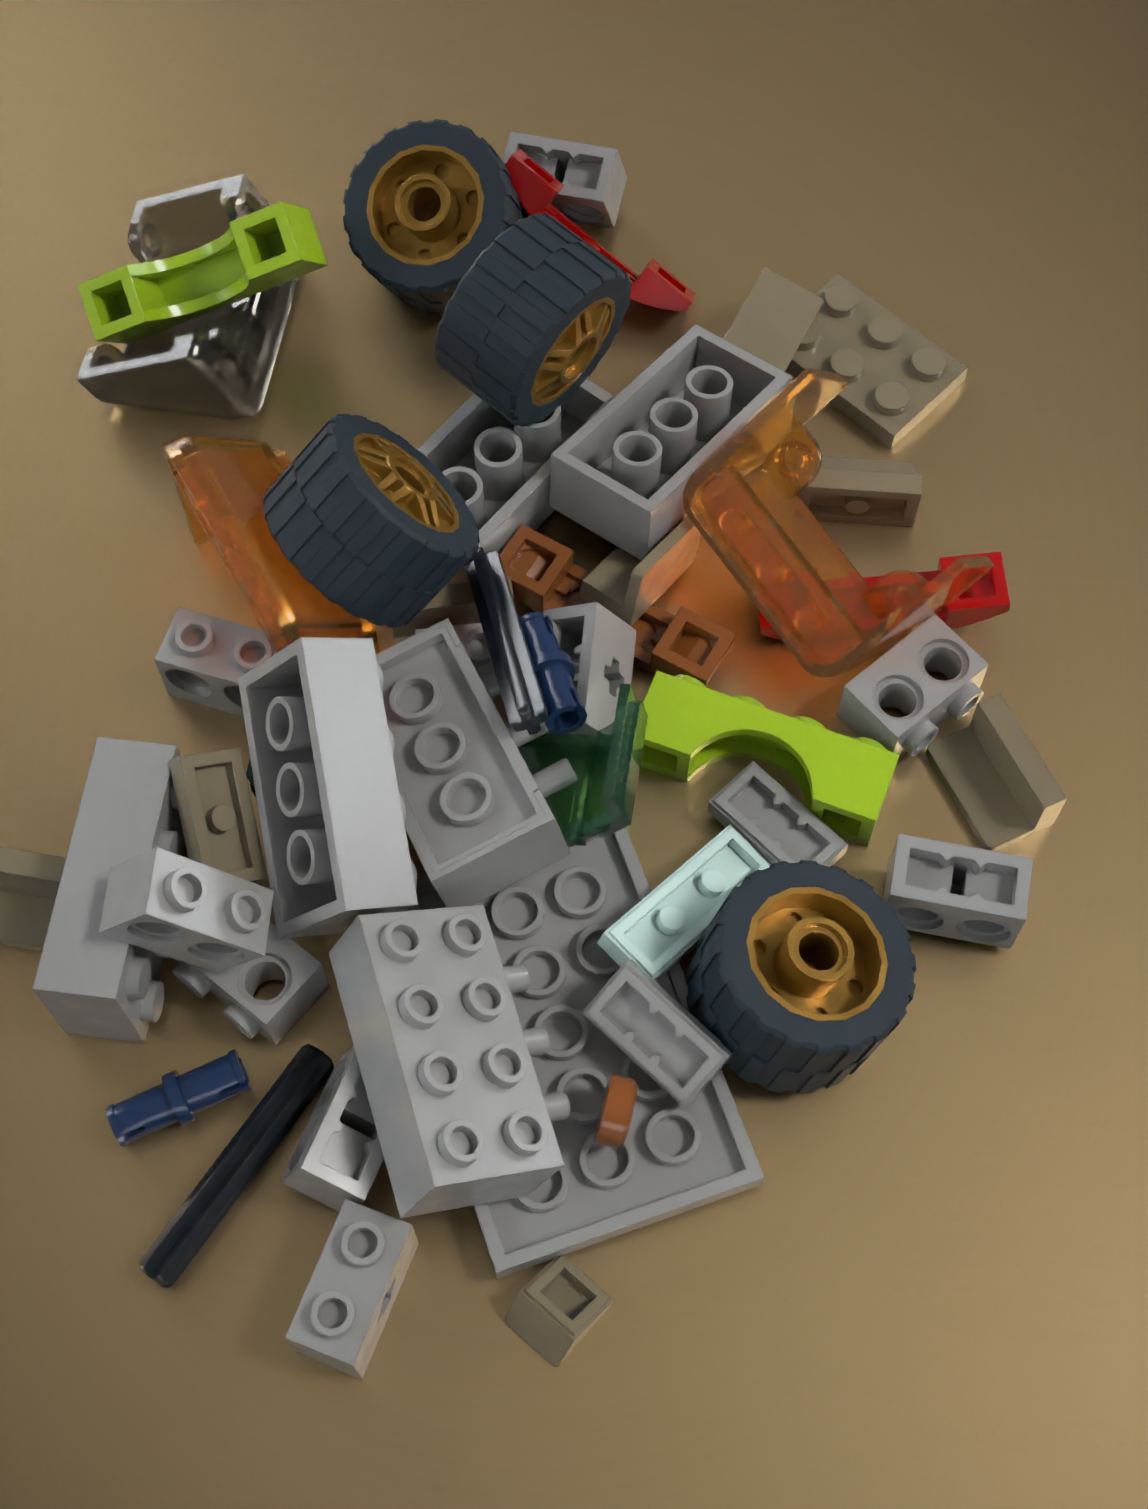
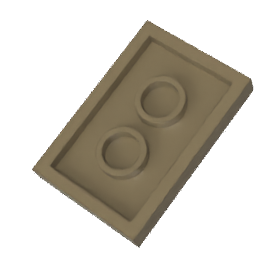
[786,273,968,449]

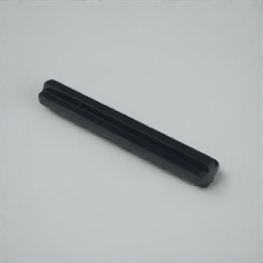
[465,547,549,735]
[139,1044,334,1288]

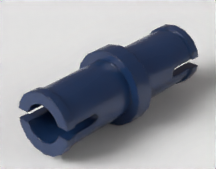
[519,612,587,735]
[106,1049,252,1148]

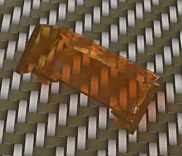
[683,368,995,677]
[162,436,380,654]

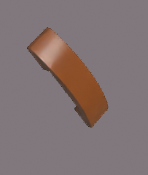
[500,524,736,686]

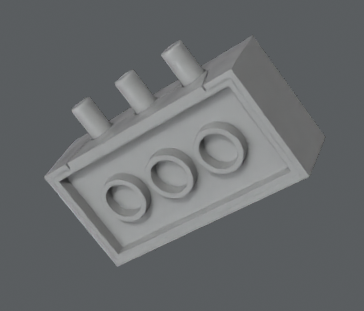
[376,618,577,908]
[329,905,570,1218]

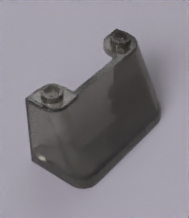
[76,174,299,420]

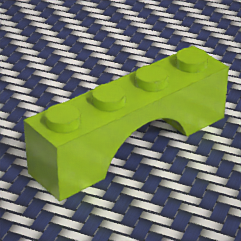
[77,201,328,344]
[628,671,900,847]

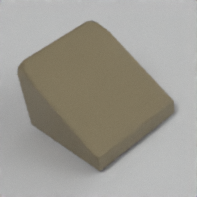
[505,1255,614,1367]

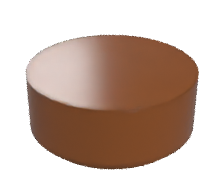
[594,1073,638,1149]

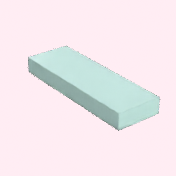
[597,824,771,981]

